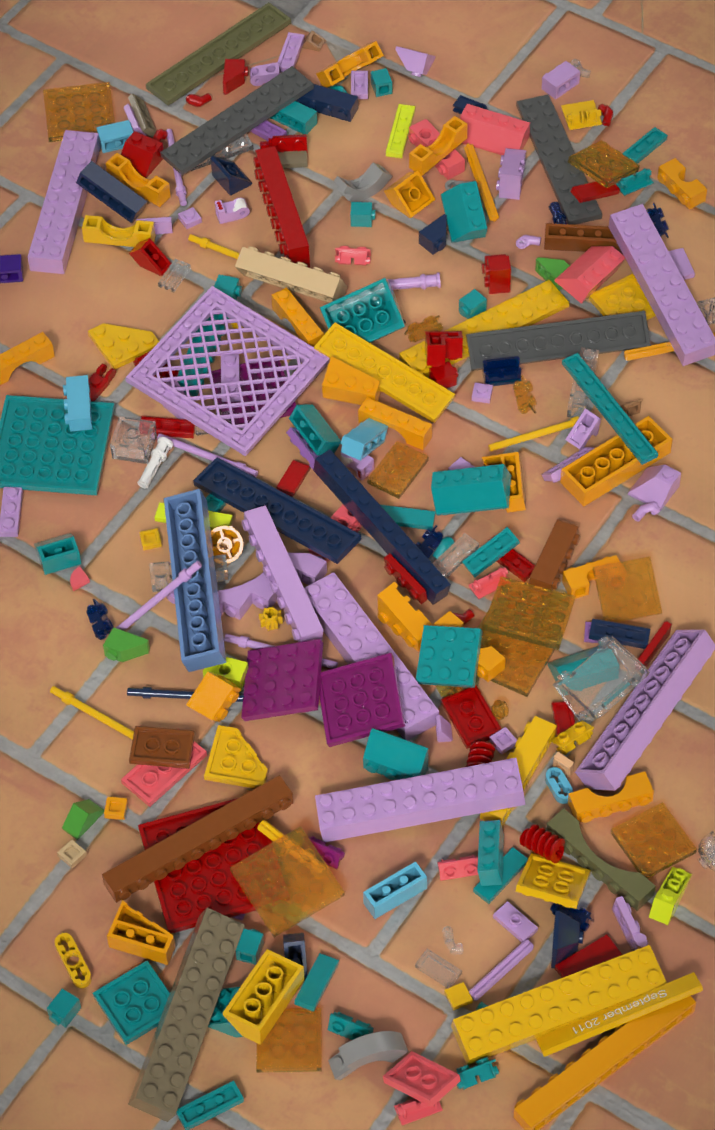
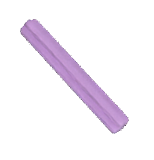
[469,939,534,1001]

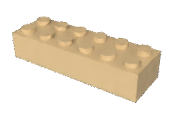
[235,246,347,303]

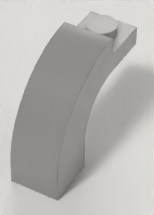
[333,162,392,202]
[328,1031,408,1080]

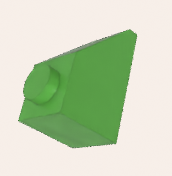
[535,257,570,291]
[103,627,150,662]

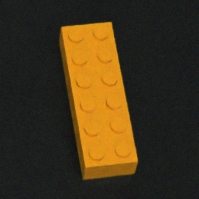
[560,416,673,507]

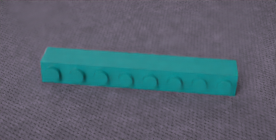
[177,274,242,396]

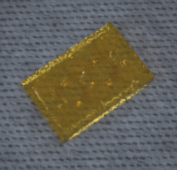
[367,441,429,499]

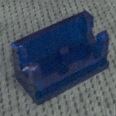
[482,356,521,386]

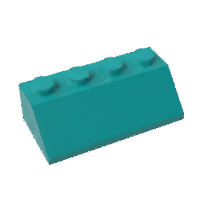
[431,464,511,516]

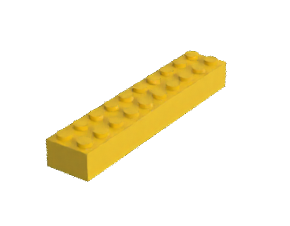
[451,945,667,1065]

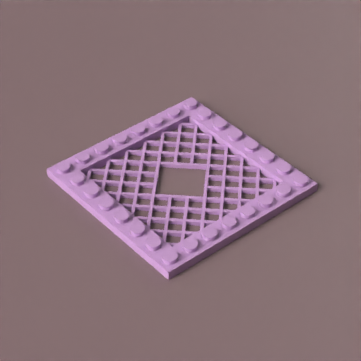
[126,286,330,456]

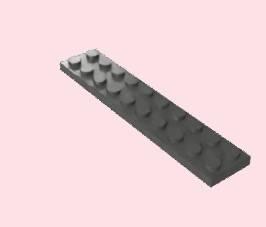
[160,66,314,175]
[516,94,602,225]
[466,311,651,371]

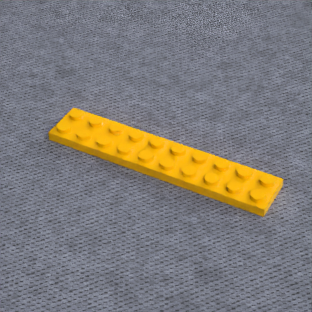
[399,280,569,377]

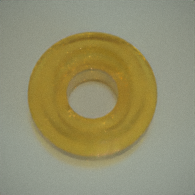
[492,700,509,720]

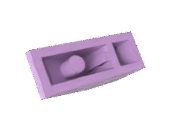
[288,553,327,585]

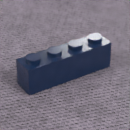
[296,84,358,122]
[76,161,147,223]

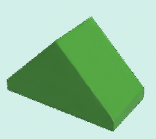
[62,799,104,840]

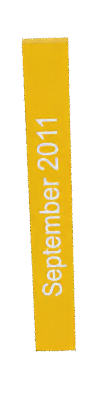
[536,972,703,1057]

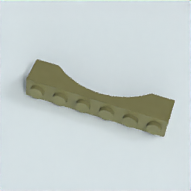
[546,808,656,911]

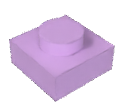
[178,207,202,229]
[472,383,493,404]
[489,727,517,755]

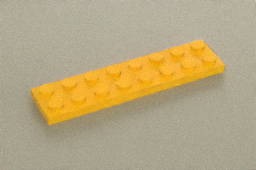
[314,322,455,423]

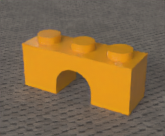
[657,158,707,210]
[562,555,626,600]

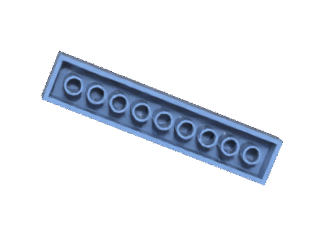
[164,489,227,672]

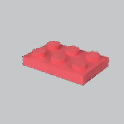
[383,1051,461,1107]

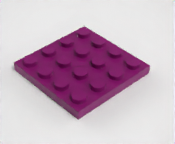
[209,355,296,425]
[241,639,323,721]
[319,653,406,747]

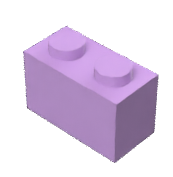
[542,61,580,99]

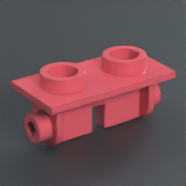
[335,246,371,266]
[468,567,511,599]
[437,854,478,881]
[394,1098,443,1126]

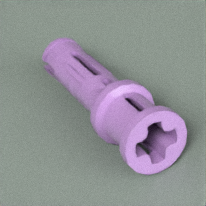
[387,272,441,290]

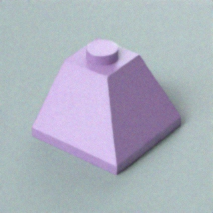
[395,46,435,77]
[628,465,681,511]

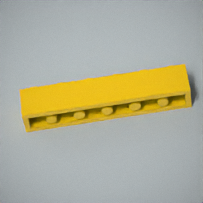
[480,716,557,828]

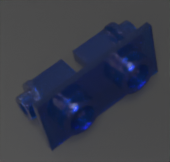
[646,203,669,238]
[415,525,443,558]
[86,599,114,640]
[550,903,595,932]

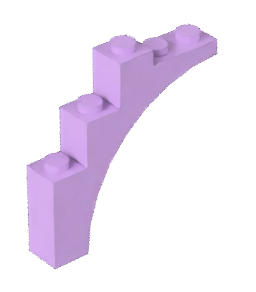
[167,572,278,620]

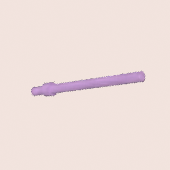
[166,129,187,206]
[157,433,258,478]
[116,561,202,631]
[224,634,338,669]

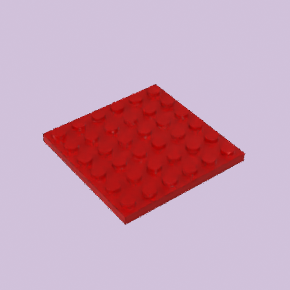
[138,798,290,934]

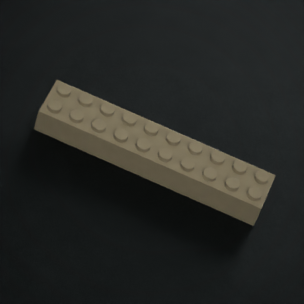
[128,908,245,1122]

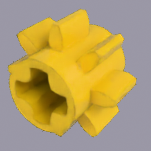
[259,606,283,631]

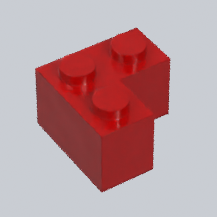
[481,254,511,294]
[425,331,463,367]

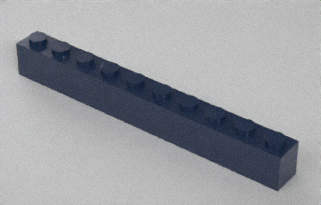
[313,449,451,605]

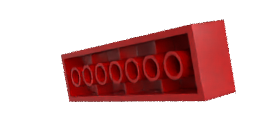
[253,146,310,268]

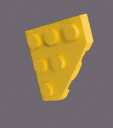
[88,323,159,370]
[204,725,268,789]

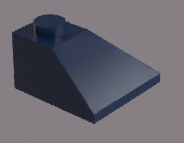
[551,911,583,969]

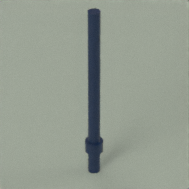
[127,687,244,702]

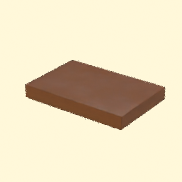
[129,726,195,769]

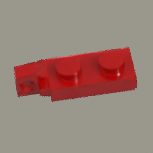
[260,134,308,153]

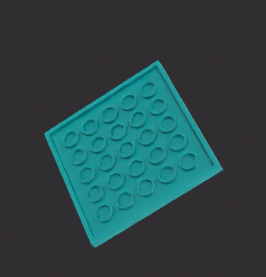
[0,395,115,495]

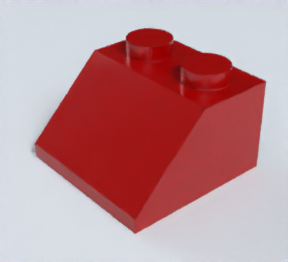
[121,131,164,178]

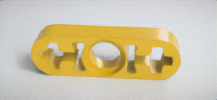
[54,933,92,989]

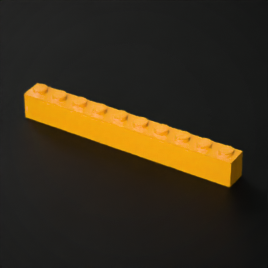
[513,996,696,1130]

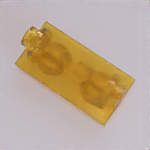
[404,315,443,343]
[513,375,537,414]

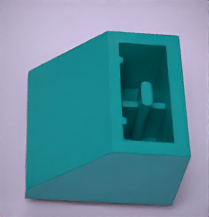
[34,533,81,575]
[208,987,243,1038]

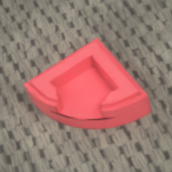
[70,566,90,591]

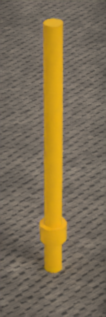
[188,234,240,259]
[488,416,579,452]
[50,686,134,740]

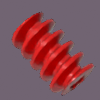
[465,740,495,767]
[520,824,565,864]

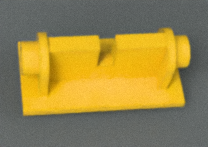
[551,720,594,755]

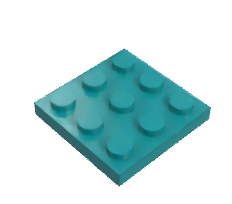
[416,625,483,688]
[93,961,170,1045]

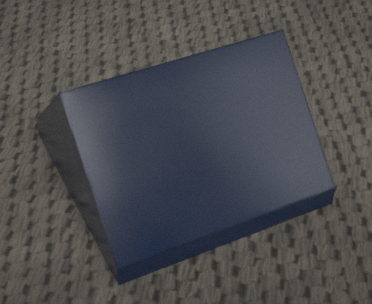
[210,156,252,196]

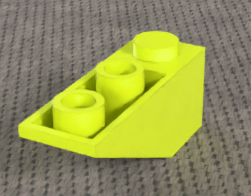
[649,867,692,925]

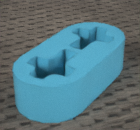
[545,767,573,804]

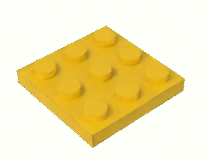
[589,274,656,320]
[515,853,591,909]

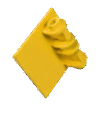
[561,100,602,130]

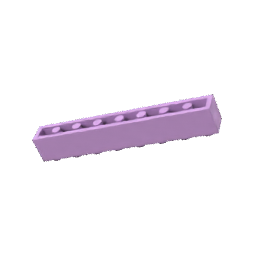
[242,505,323,642]

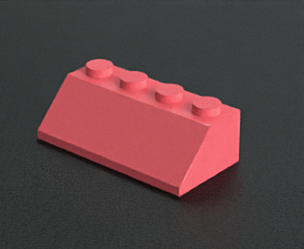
[460,104,530,155]
[554,246,625,304]

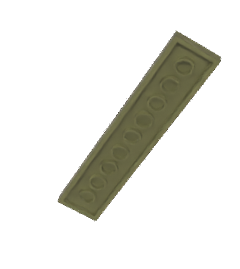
[146,2,291,106]

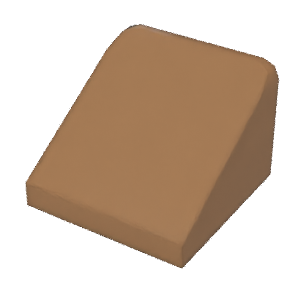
[302,30,325,52]
[621,399,641,416]

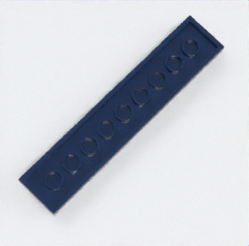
[193,457,361,564]

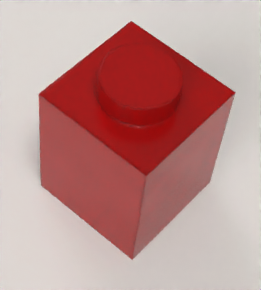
[429,361,458,389]

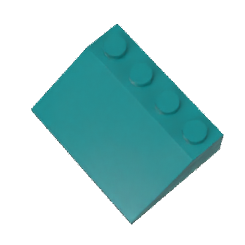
[320,278,406,343]

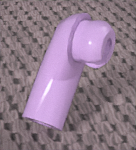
[516,235,541,249]
[632,502,660,522]

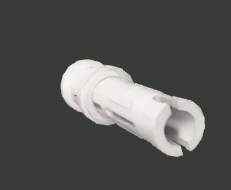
[137,437,173,489]

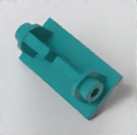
[615,168,654,196]
[327,1011,374,1040]
[456,1057,499,1090]

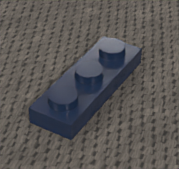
[589,619,650,649]

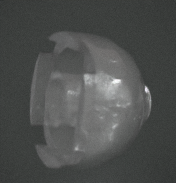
[698,831,715,872]

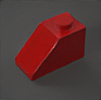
[223,59,249,95]
[129,238,172,276]

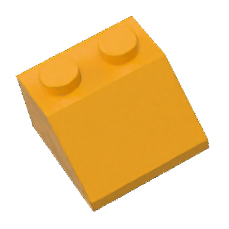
[384,170,436,218]
[186,672,241,722]

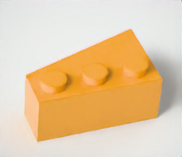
[107,900,175,965]

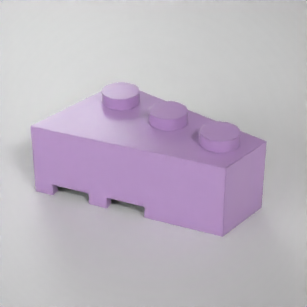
[496,148,526,200]

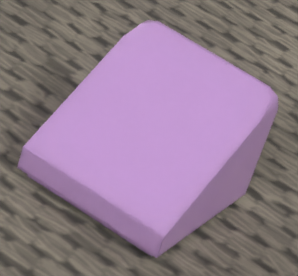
[436,715,453,742]

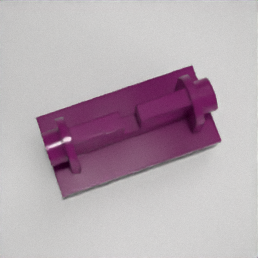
[302,836,345,869]

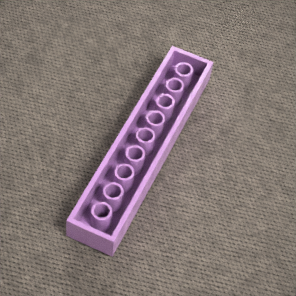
[28,130,101,274]
[609,204,715,366]
[304,572,439,741]
[575,630,715,791]
[315,758,525,842]

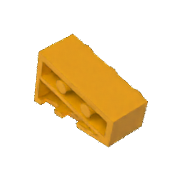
[322,356,381,405]
[481,452,526,513]
[377,581,433,651]

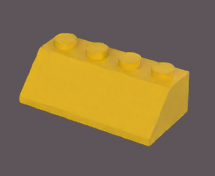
[223,949,304,1045]

